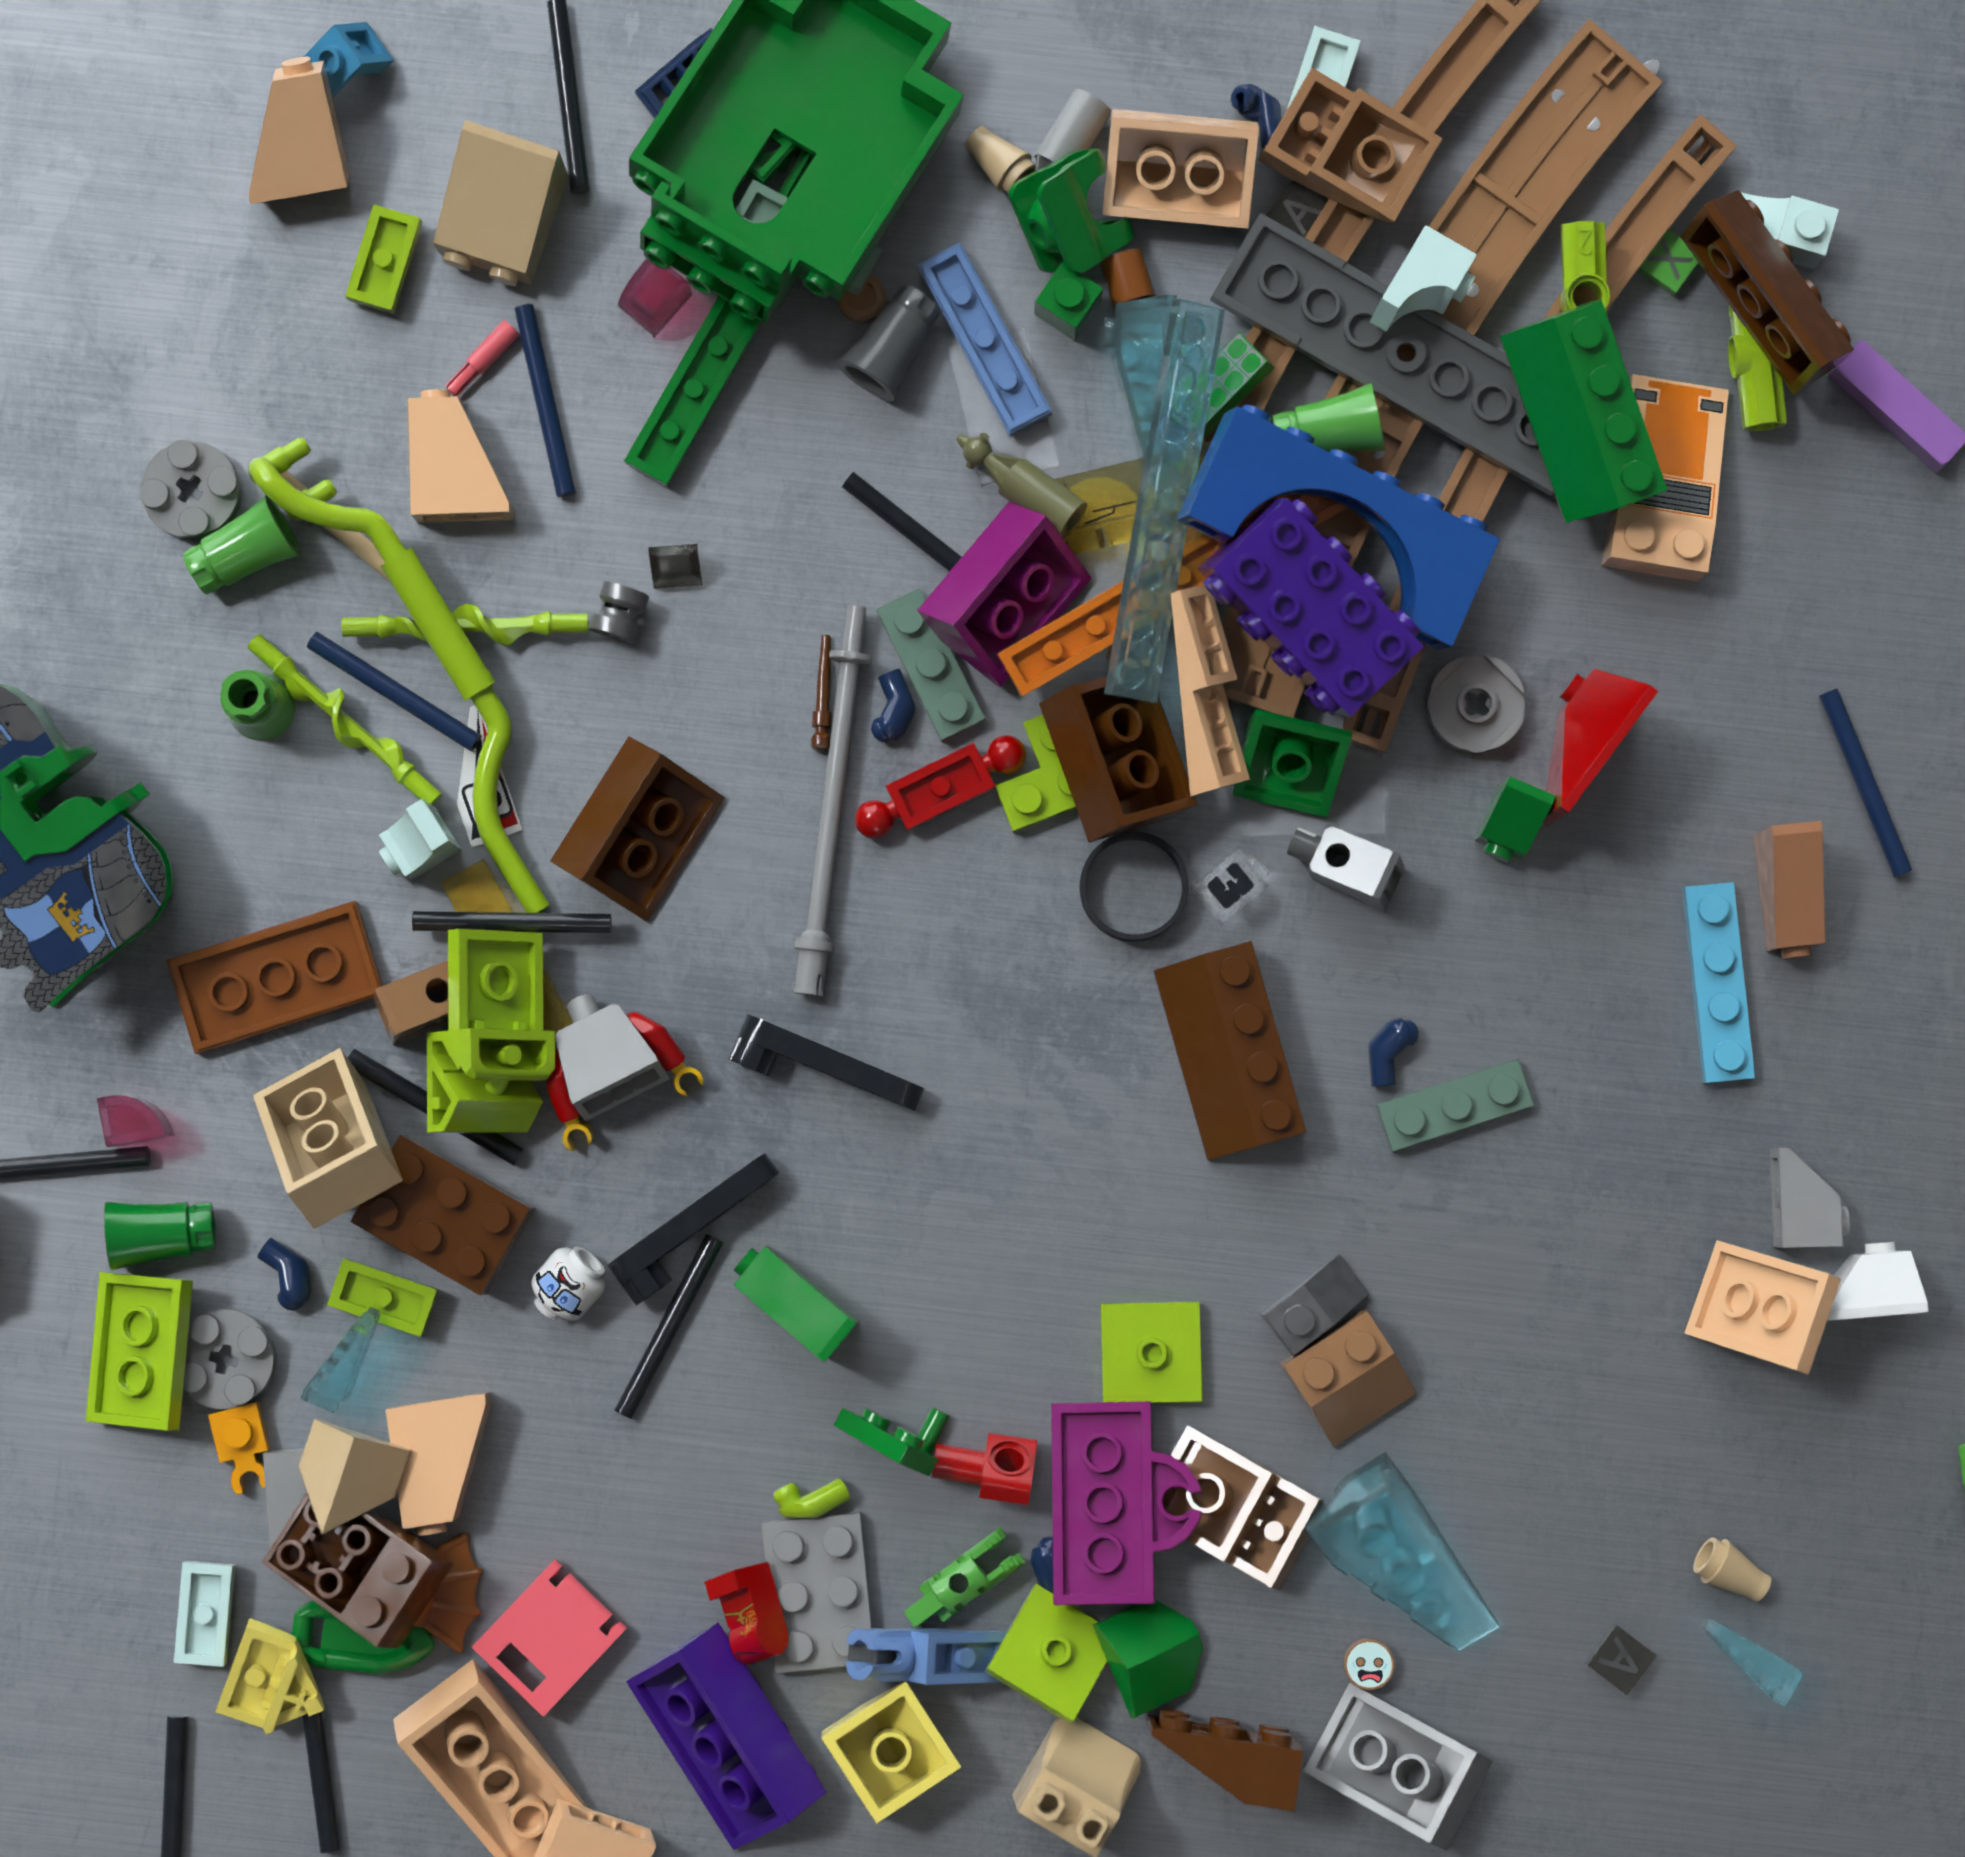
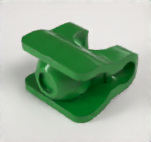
[1008,148,1134,273]

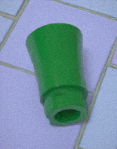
[104,1201,216,1271]

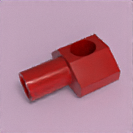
[931,1432,1037,1505]

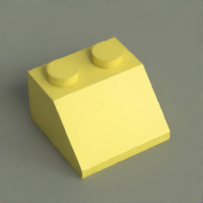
[821,1681,961,1824]

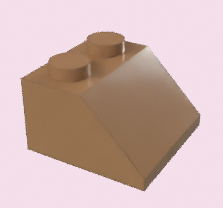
[1279,1310,1417,1447]

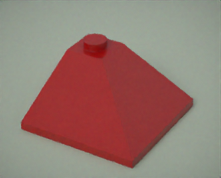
[1543,668,1659,827]

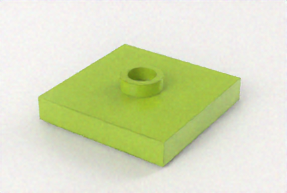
[1100,1301,1202,1403]
[984,1584,1107,1724]

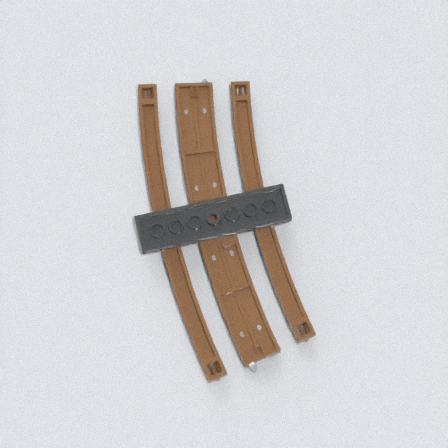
[1105,0,1737,754]

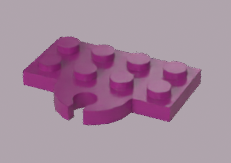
[1051,1401,1203,1606]

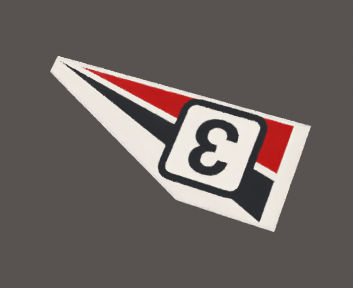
[457,705,523,848]

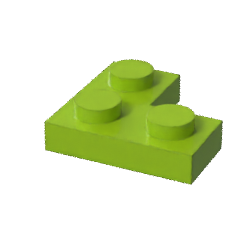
[995,714,1076,833]

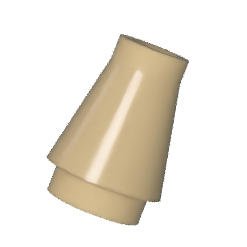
[965,126,1036,194]
[1693,1537,1771,1602]

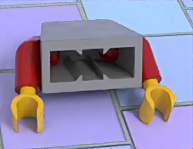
[545,994,703,1151]

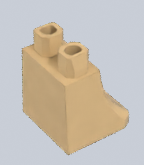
[1012,1716,1141,1857]

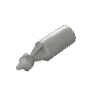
[1015,88,1112,227]

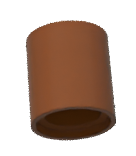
[1100,249,1156,311]

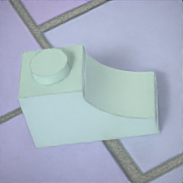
[1741,192,1839,269]
[1370,225,1477,332]
[379,798,462,880]

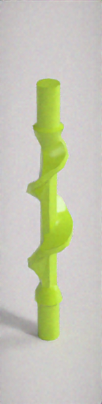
[341,604,589,646]
[247,634,442,806]

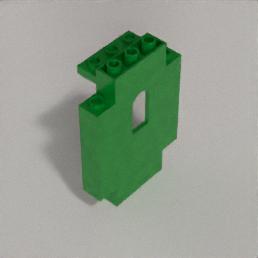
[629,0,964,324]

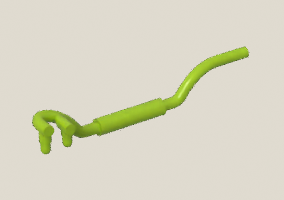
[248,438,550,913]

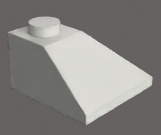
[1827,1242,1929,1321]

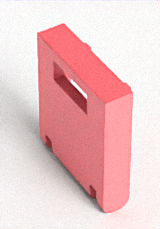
[471,1559,627,1717]

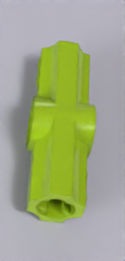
[1560,221,1610,316]
[1728,306,1787,432]

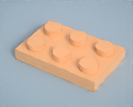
[1684,1240,1841,1375]

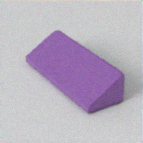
[1828,339,1965,473]

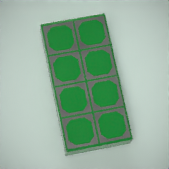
[1170,332,1275,438]

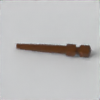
[811,635,832,751]

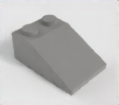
[1303,1682,1493,1851]

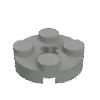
[139,439,241,540]
[1425,655,1525,755]
[183,1309,277,1409]

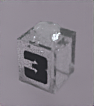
[1190,848,1270,926]

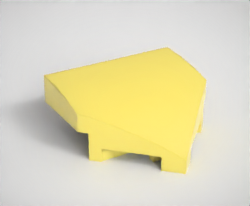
[215,1618,325,1735]

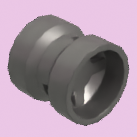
[588,581,649,644]

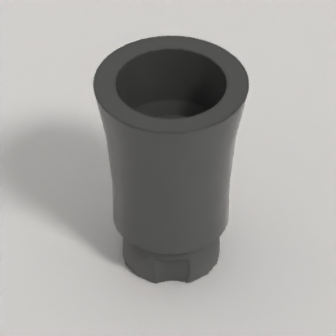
[837,286,940,401]

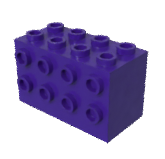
[1197,498,1424,717]

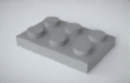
[761,1512,872,1673]

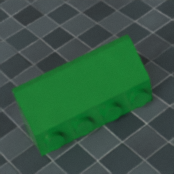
[1499,300,1668,523]

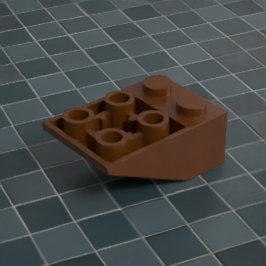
[262,1493,454,1648]
[1147,1709,1303,1812]

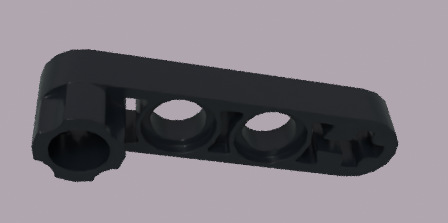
[728,1014,925,1111]
[607,1153,779,1306]

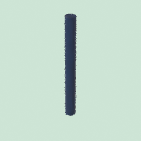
[514,304,576,497]
[307,632,482,752]
[1819,689,1912,877]

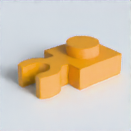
[208,1401,271,1495]

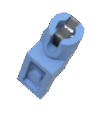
[846,1628,1007,1685]

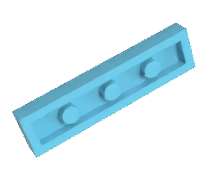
[1682,882,1755,1084]

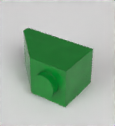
[1475,776,1556,863]

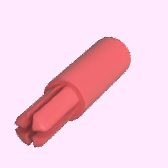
[446,320,520,397]

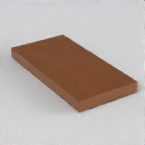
[167,901,383,1054]

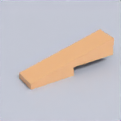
[1170,585,1250,796]

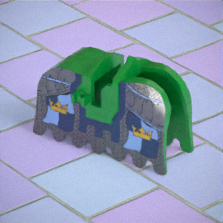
[0,684,174,1013]

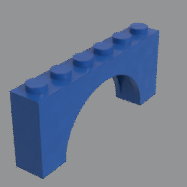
[1176,405,1500,650]

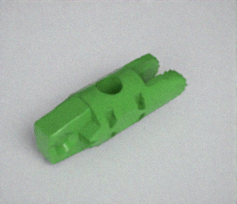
[904,1527,1026,1628]

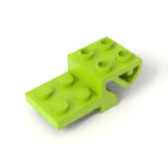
[427,929,555,1134]

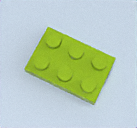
[85,1272,193,1431]

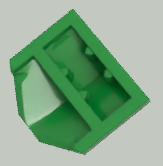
[1093,1600,1203,1718]

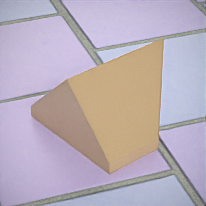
[299,1419,411,1534]

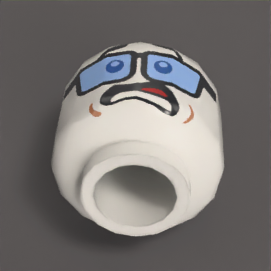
[531,1246,605,1321]

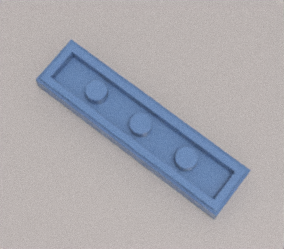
[917,242,1052,438]

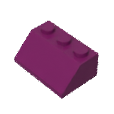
[917,502,1092,687]

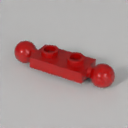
[855,735,1026,839]

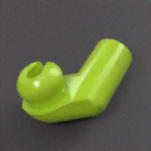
[773,1478,850,1518]

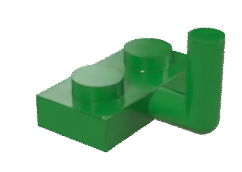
[834,1407,950,1476]

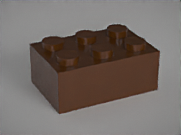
[1039,666,1198,843]
[350,1135,536,1296]

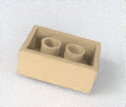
[253,1048,403,1229]

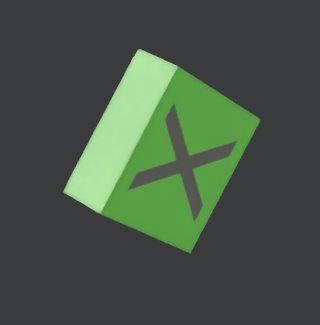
[1637,229,1698,296]

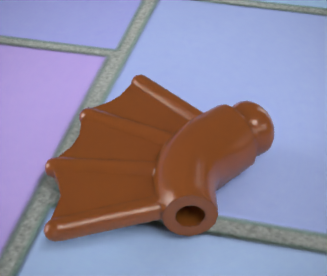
[414,1532,483,1654]

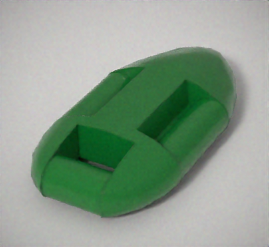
[291,1600,435,1675]

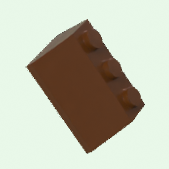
[550,736,725,922]

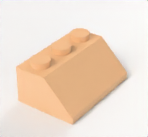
[1102,109,1259,229]

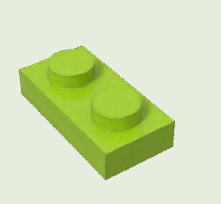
[345,204,423,314]
[327,1258,440,1337]

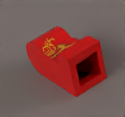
[704,1562,789,1665]

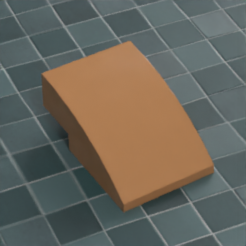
[1258,68,1442,224]
[1164,1425,1327,1591]

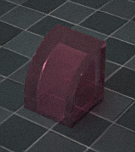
[618,258,693,338]
[97,1095,175,1148]

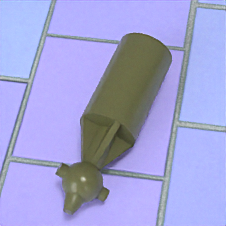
[956,433,1088,539]

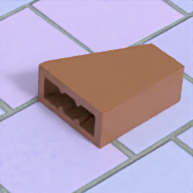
[1753,820,1826,959]

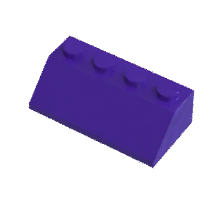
[626,1622,827,1850]

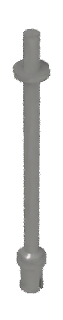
[792,605,872,997]

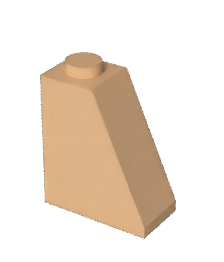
[248,57,350,204]
[408,389,515,523]
[386,1392,492,1536]
[534,1798,656,1857]

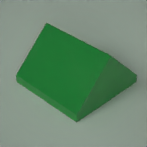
[1232,709,1352,817]

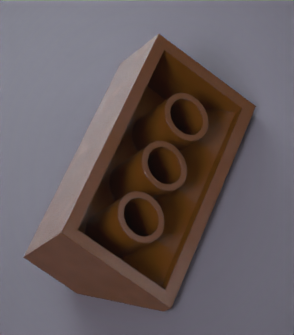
[1680,190,1854,395]
[1153,941,1306,1160]

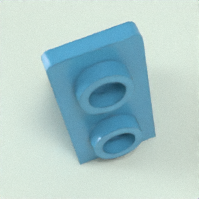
[303,22,394,99]

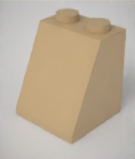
[433,120,569,286]

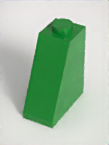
[733,1246,859,1363]

